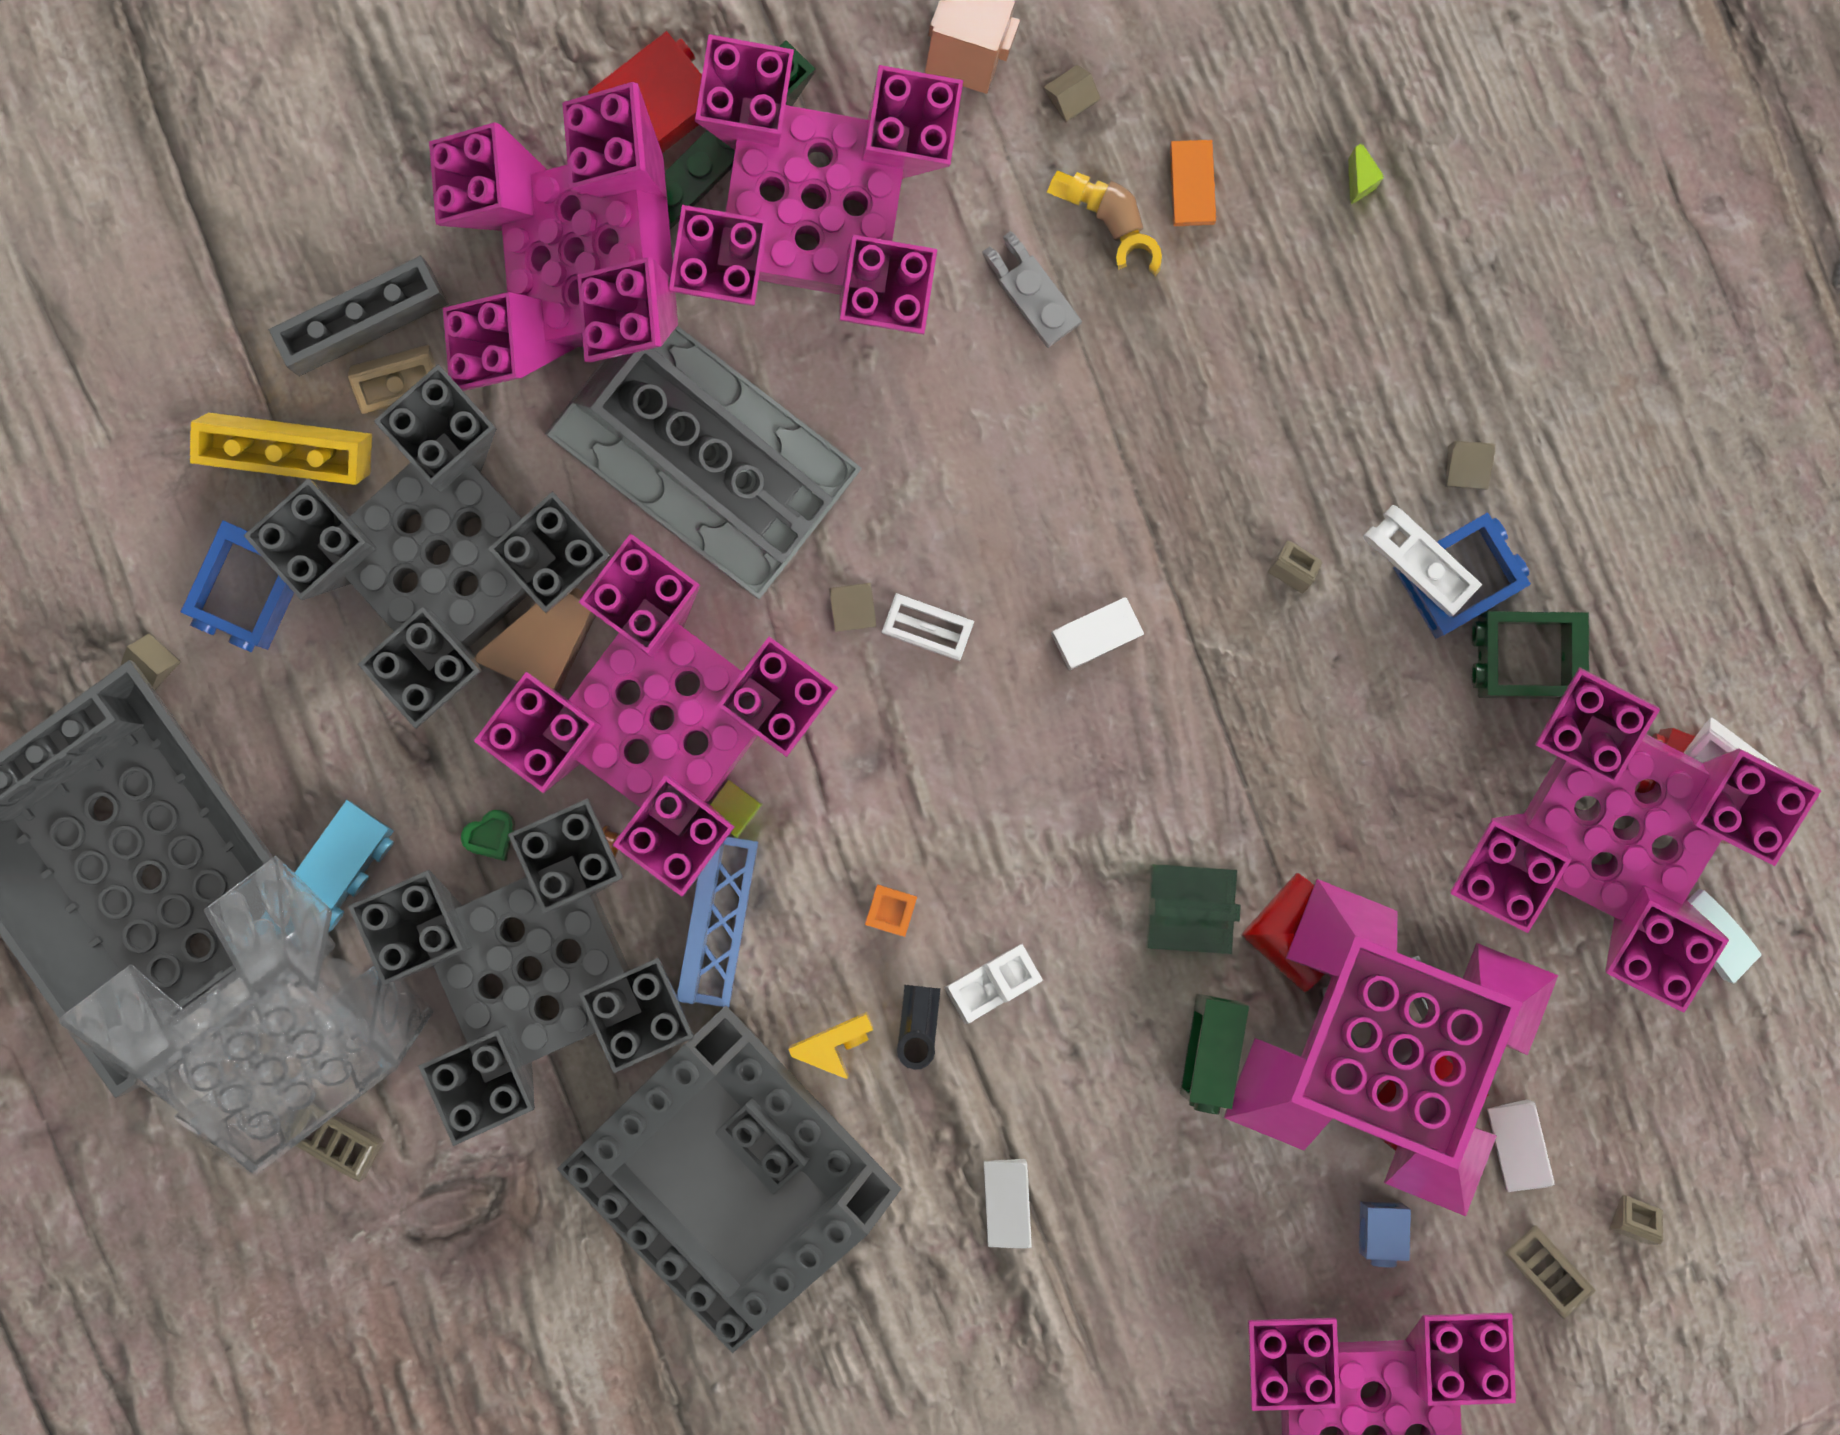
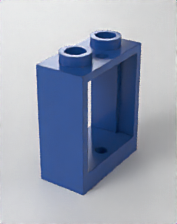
[1393,512,1531,639]
[180,520,294,652]

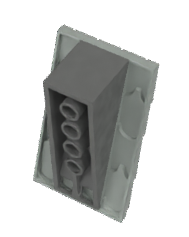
[545,326,862,599]

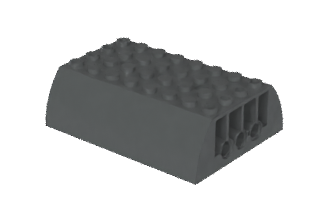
[0,660,335,1098]

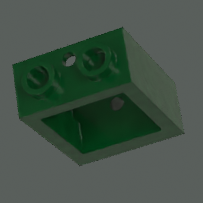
[1472,611,1589,699]
[1180,994,1249,1114]

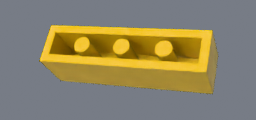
[190,412,372,485]

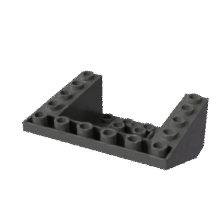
[557,1006,902,1353]

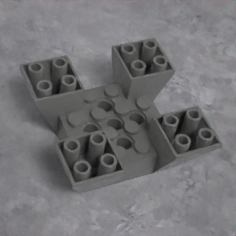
[243,364,611,729]
[348,798,694,1146]

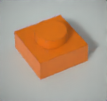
[865,884,917,937]

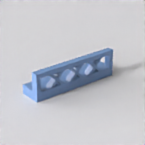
[677,837,758,1008]

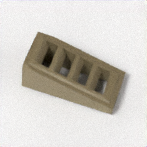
[288,1103,384,1182]
[1504,1225,1596,1319]

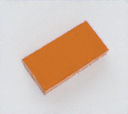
[1170,140,1216,226]

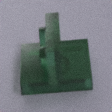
[1146,864,1241,954]

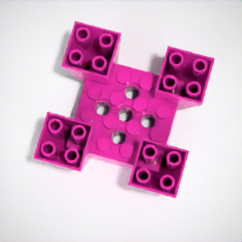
[669,34,963,335]
[429,82,678,391]
[474,533,838,897]
[1450,667,1821,1013]
[1223,879,1559,1216]
[1248,1313,1516,1435]

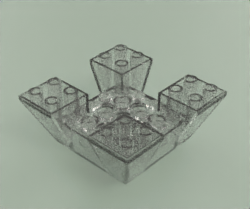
[59,856,434,1176]

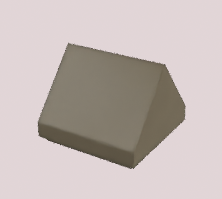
[1043,65,1101,122]
[1268,540,1323,594]
[121,633,181,690]
[1609,1195,1663,1245]

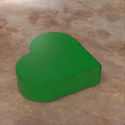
[461,810,515,861]

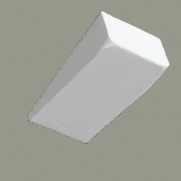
[1051,597,1144,671]

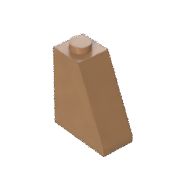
[475,588,596,693]

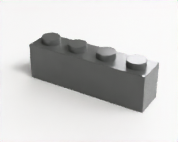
[268,255,449,377]

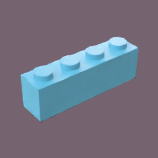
[246,800,394,954]

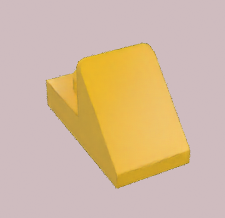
[788,1012,874,1079]

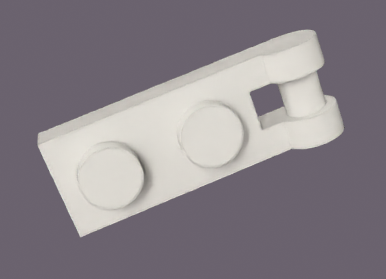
[1363,505,1482,617]

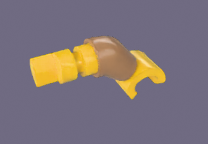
[1047,170,1162,276]

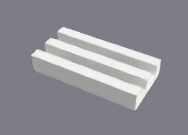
[882,593,974,661]

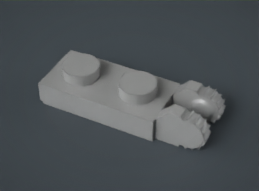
[982,231,1082,348]

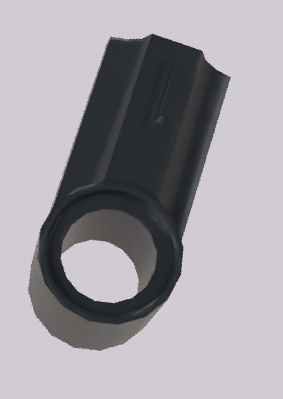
[897,985,941,1070]

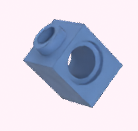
[1359,1201,1411,1267]

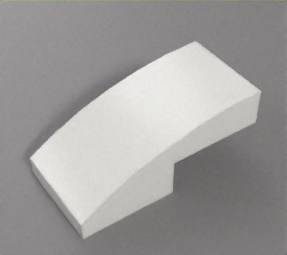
[944,944,1043,1024]

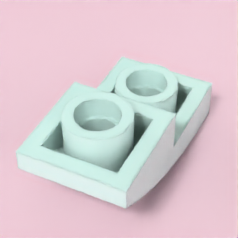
[1687,889,1762,984]

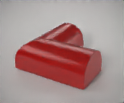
[1241,873,1324,992]

